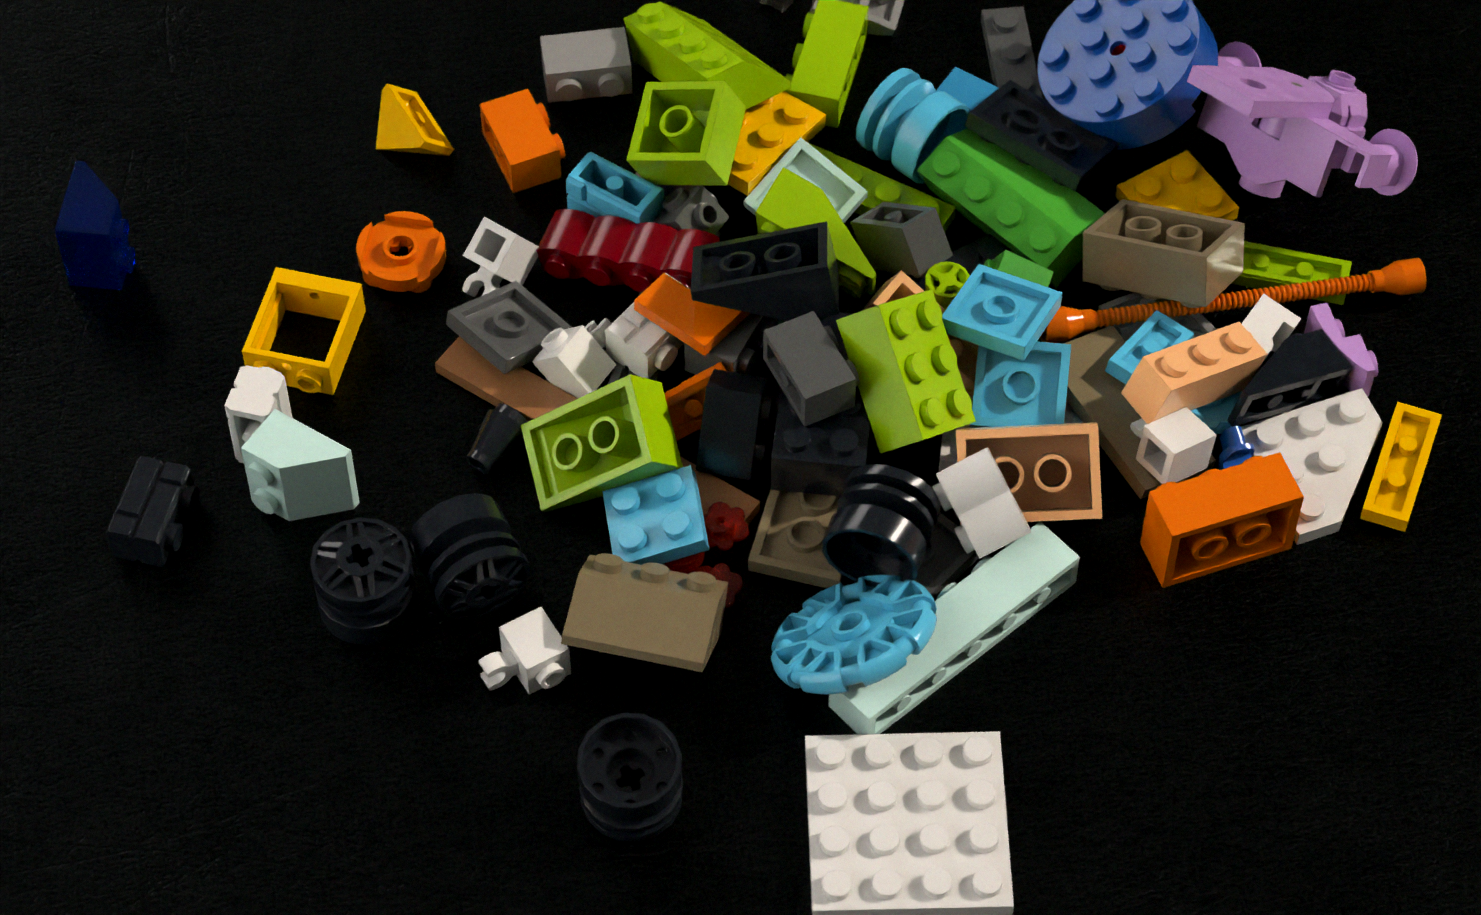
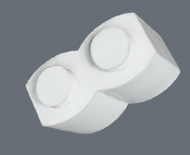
[932,447,1031,558]

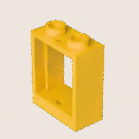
[242,267,366,395]

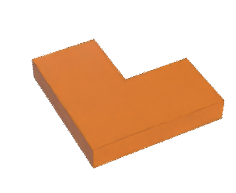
[634,273,750,356]

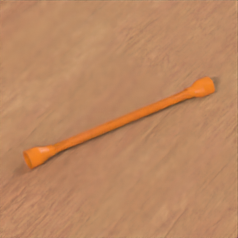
[1040,258,1427,343]

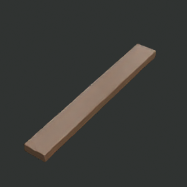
[435,336,760,542]

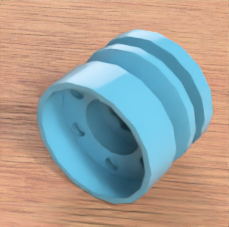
[856,68,970,184]

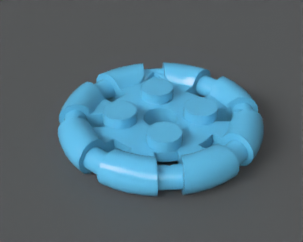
[771,575,937,694]

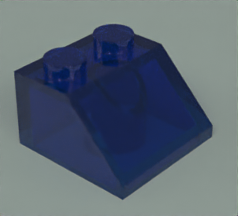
[55,161,135,290]

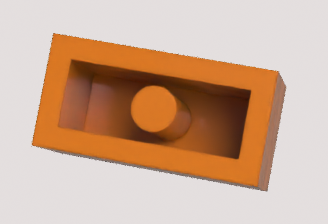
[480,89,566,193]

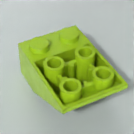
[755,167,876,298]

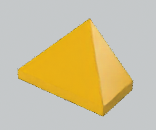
[376,84,454,156]

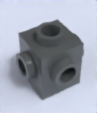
[653,185,729,238]

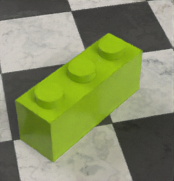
[785,0,869,128]

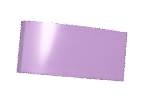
[1304,303,1378,397]

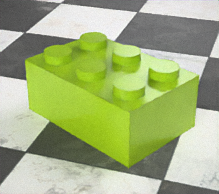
[836,289,976,454]

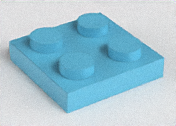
[942,264,1062,361]
[970,341,1071,428]
[602,465,710,565]

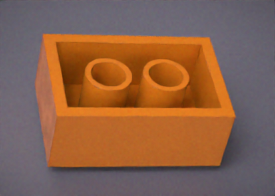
[1140,452,1304,588]

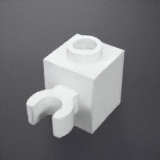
[462,217,539,297]
[532,318,616,398]
[1130,407,1216,484]
[479,607,571,694]

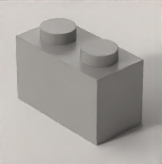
[540,27,632,103]

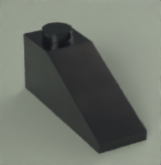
[1227,329,1353,427]

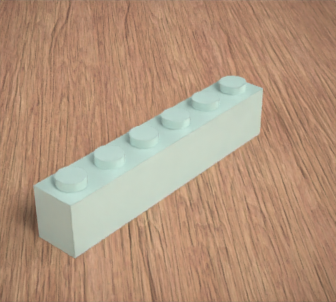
[829,521,1080,735]

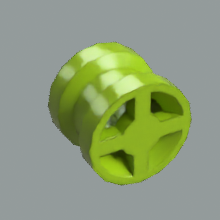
[925,262,970,310]

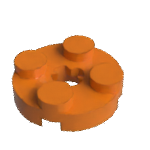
[356,211,446,293]

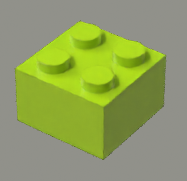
[626,81,746,186]

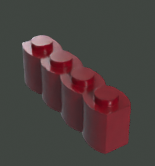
[537,209,721,292]

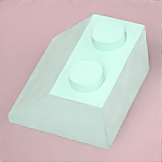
[241,409,360,521]

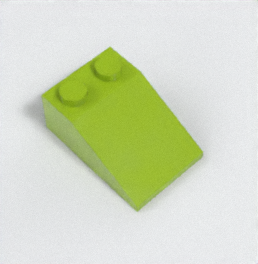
[521,374,683,512]

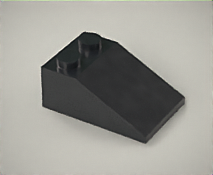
[691,221,839,321]

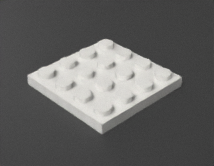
[805,731,1014,915]

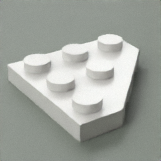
[1241,388,1383,545]

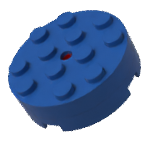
[1038,0,1218,150]

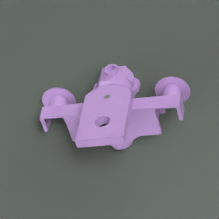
[1187,42,1418,198]

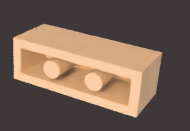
[1121,322,1268,424]

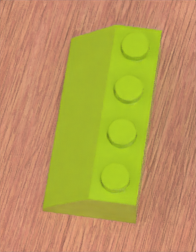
[624,1,791,109]

